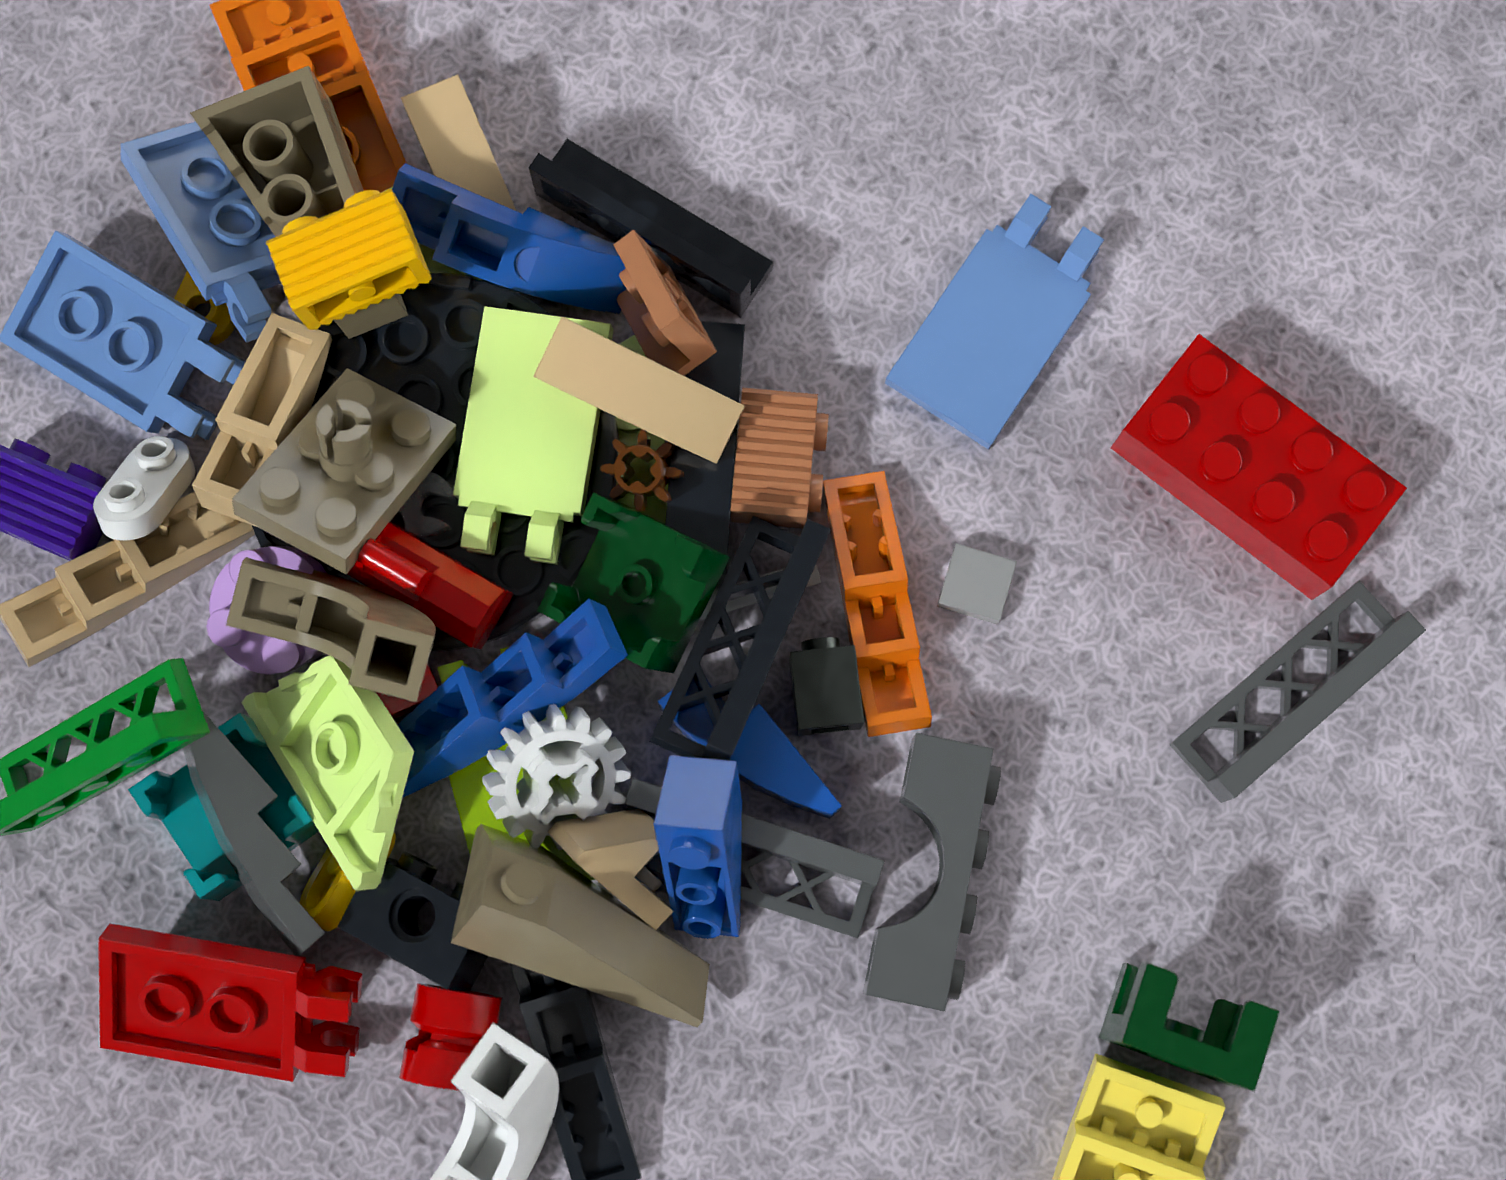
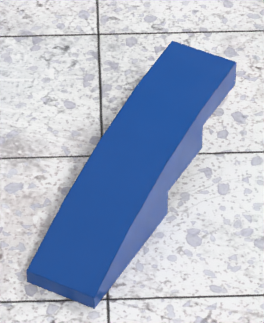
[397,599,628,798]

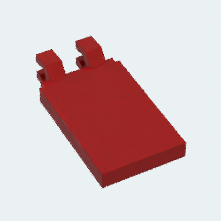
[98,923,362,1082]

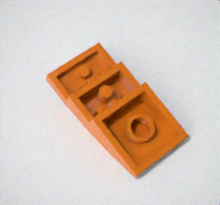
[209,0,407,193]

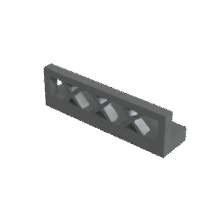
[1169,581,1426,803]
[625,778,885,939]

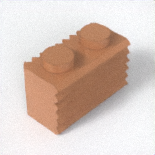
[730,387,829,529]

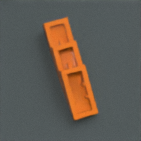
[823,471,932,737]

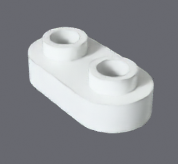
[93,436,195,541]

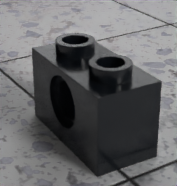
[337,852,488,991]

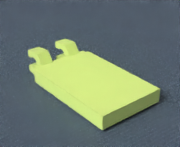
[453,306,614,565]

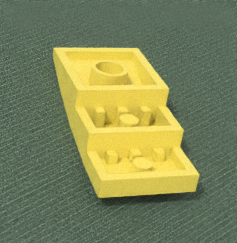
[1052,1053,1226,1180]

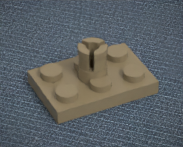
[232,368,456,574]

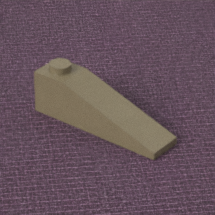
[451,824,710,1027]

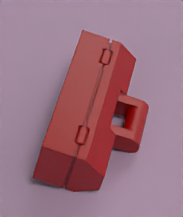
[347,521,514,649]

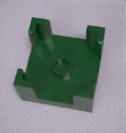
[537,493,730,674]
[1099,963,1280,1092]

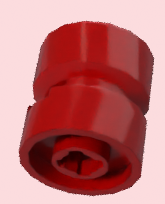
[399,983,503,1091]

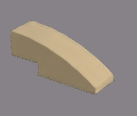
[401,74,516,282]
[192,313,332,527]
[533,317,745,464]

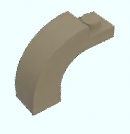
[226,557,436,702]

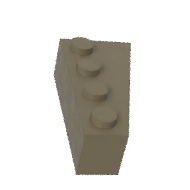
[190,66,408,339]

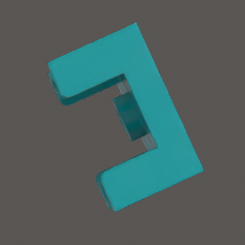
[128,712,319,901]

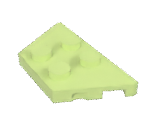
[241,655,414,891]

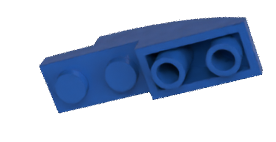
[392,163,626,314]

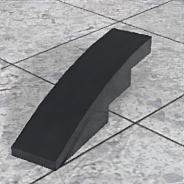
[665,321,745,574]
[509,963,642,1180]

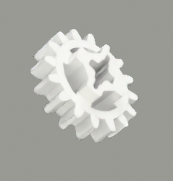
[483,704,630,850]

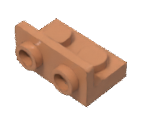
[614,230,717,376]

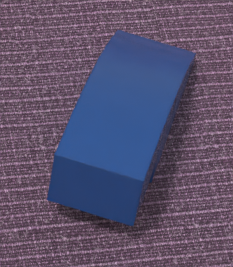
[657,678,842,819]

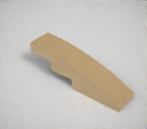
[0,492,255,667]

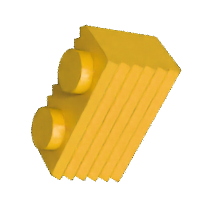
[266,189,432,330]

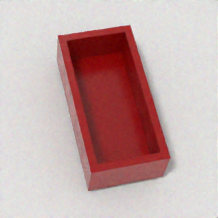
[1111,334,1407,600]

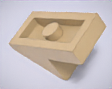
[548,809,673,930]

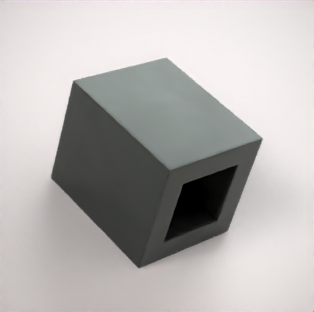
[789,637,864,736]

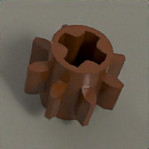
[600,430,684,512]

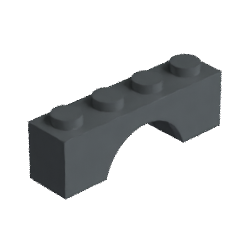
[863,733,1001,1012]

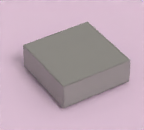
[937,543,1017,624]

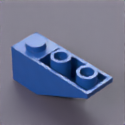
[654,755,742,939]

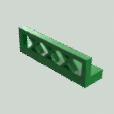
[0,658,210,836]

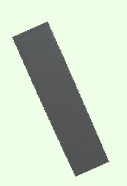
[183,710,325,956]

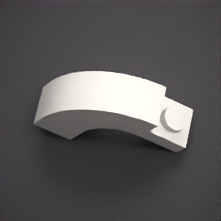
[430,1023,559,1180]

